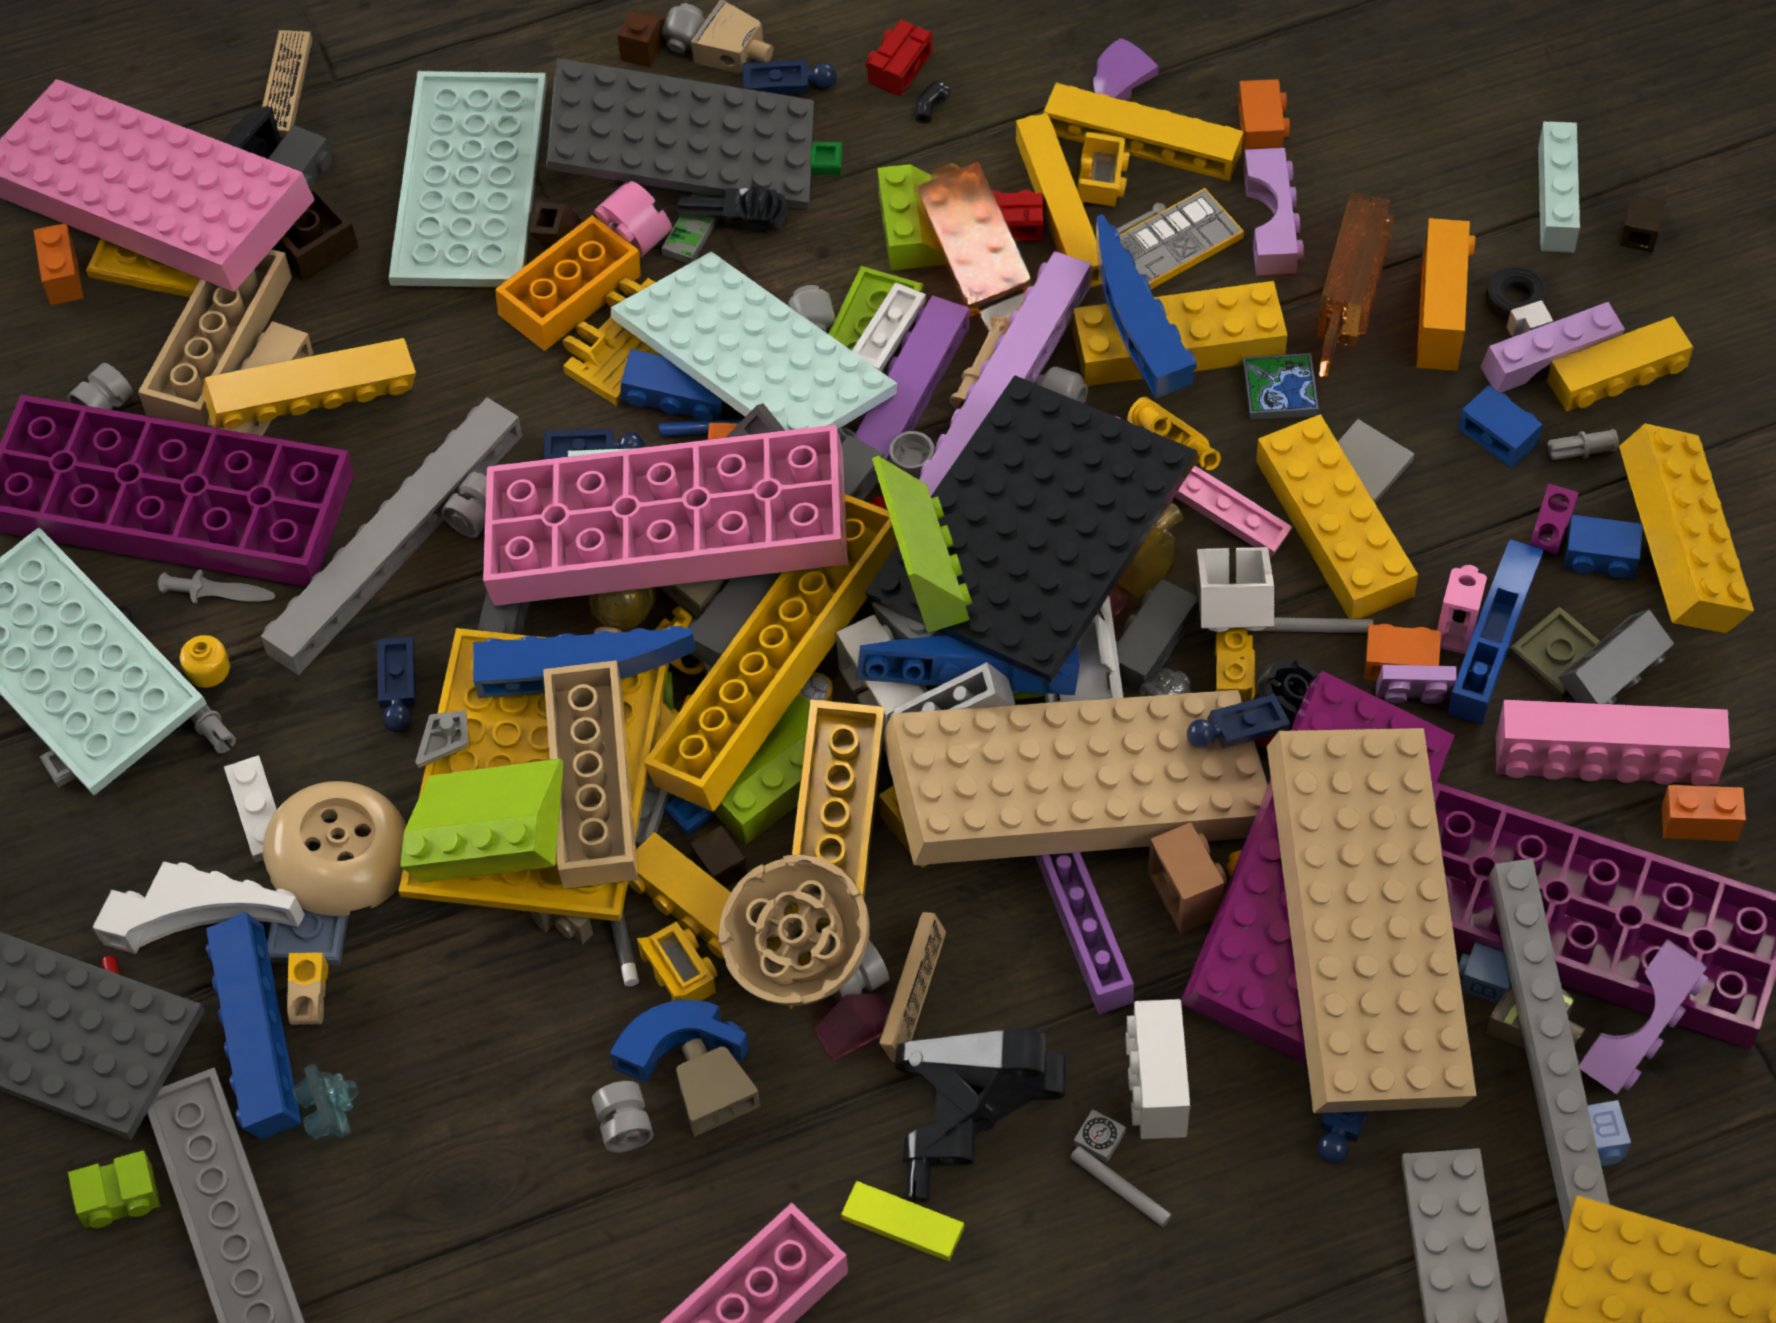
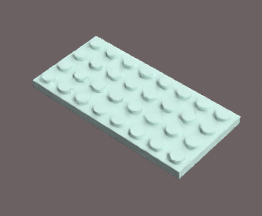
[389,71,547,287]
[611,252,897,430]
[0,527,207,796]

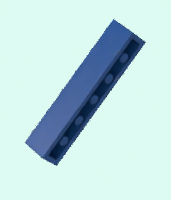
[206,912,301,1140]

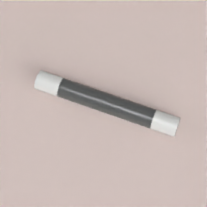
[610,911,639,986]

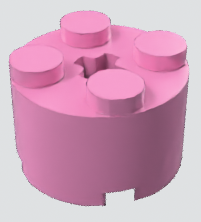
[594,181,672,257]

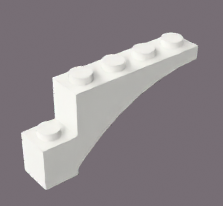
[92,861,305,954]

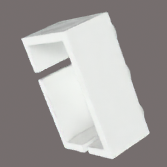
[1197,547,1274,632]
[836,615,928,732]
[1126,999,1190,1139]

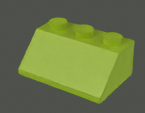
[877,164,956,271]

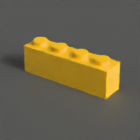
[1547,316,1693,412]

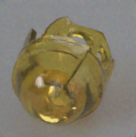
[589,587,660,630]

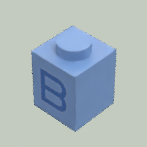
[1458,942,1511,1004]
[1588,1100,1631,1166]

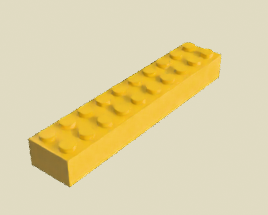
[643,494,898,812]

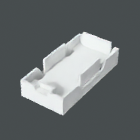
[1045,596,1124,703]

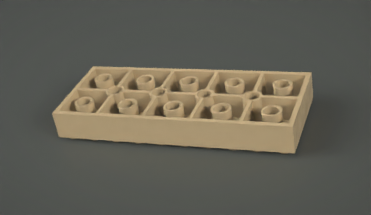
[882,690,1268,865]
[1267,728,1477,1113]

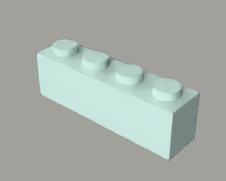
[1538,121,1580,252]

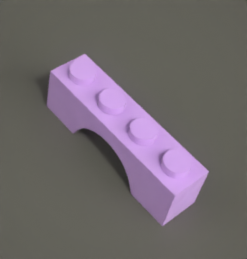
[1243,148,1304,276]
[1480,302,1625,392]
[1579,939,1708,1094]

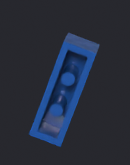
[620,349,725,421]

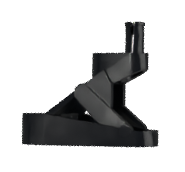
[895,1030,1066,1203]

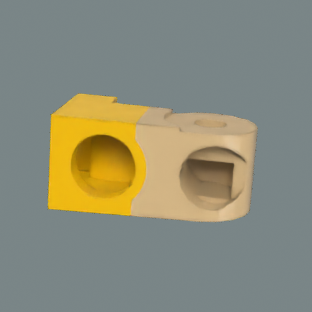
[287,953,329,1025]

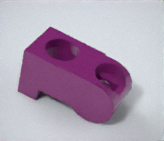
[1530,483,1579,555]

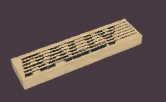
[262,30,312,138]
[879,912,946,1062]

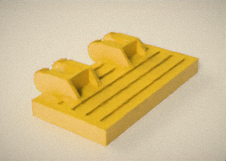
[563,277,662,406]

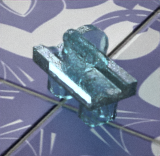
[292,1063,359,1139]

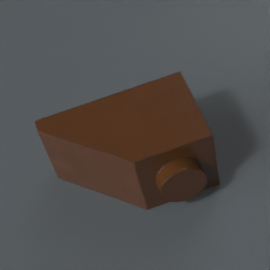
[617,10,667,68]

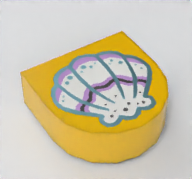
[798,673,833,702]

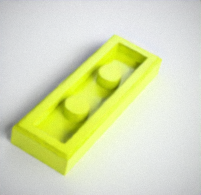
[841,1181,964,1262]

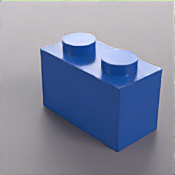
[1458,385,1542,469]
[1563,515,1643,578]

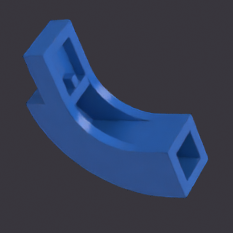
[610,1000,749,1083]

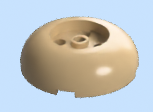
[263,781,407,916]
[719,855,870,1006]

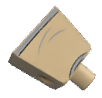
[691,0,773,74]

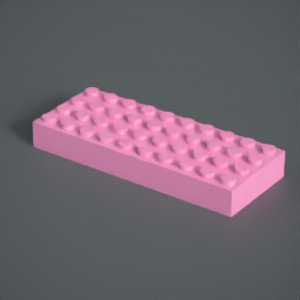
[0,79,314,292]
[483,425,847,606]

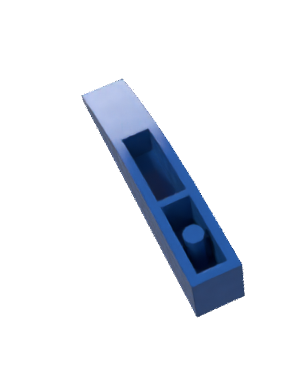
[1096,214,1197,398]
[1448,539,1544,725]
[473,626,696,698]
[857,636,1080,695]

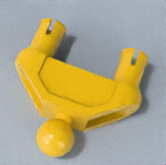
[1127,397,1221,470]

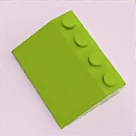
[872,456,972,633]
[715,695,810,845]
[400,759,564,882]

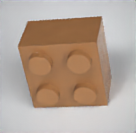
[1148,822,1227,934]

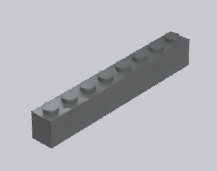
[687,435,884,667]

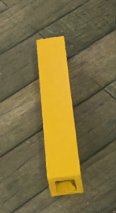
[1016,113,1102,287]

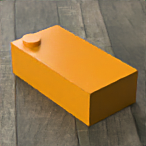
[495,215,641,351]
[1416,218,1475,371]

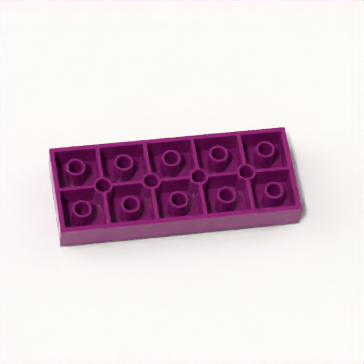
[0,395,354,587]
[1181,671,1455,1064]
[1433,783,1776,1049]

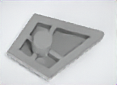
[415,710,469,768]

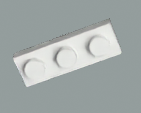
[852,282,926,372]
[224,755,277,863]

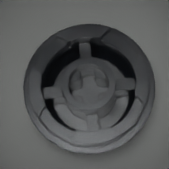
[1253,660,1318,730]

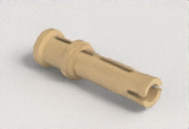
[949,317,1010,409]

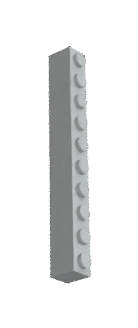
[261,398,523,675]
[1488,859,1610,1233]

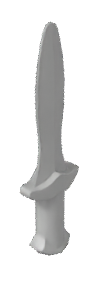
[157,570,275,604]

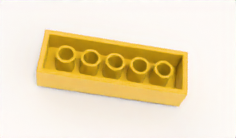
[1073,281,1287,386]
[1256,414,1418,619]
[1619,423,1754,633]
[785,699,886,929]

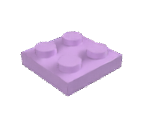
[1376,665,1456,704]

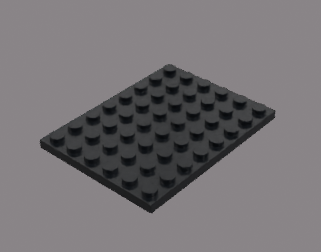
[865,375,1199,683]

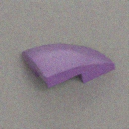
[1093,38,1159,101]

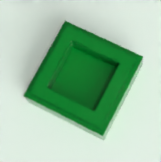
[810,142,843,175]

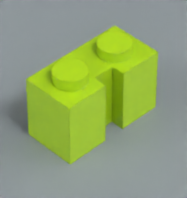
[68,1150,161,1228]

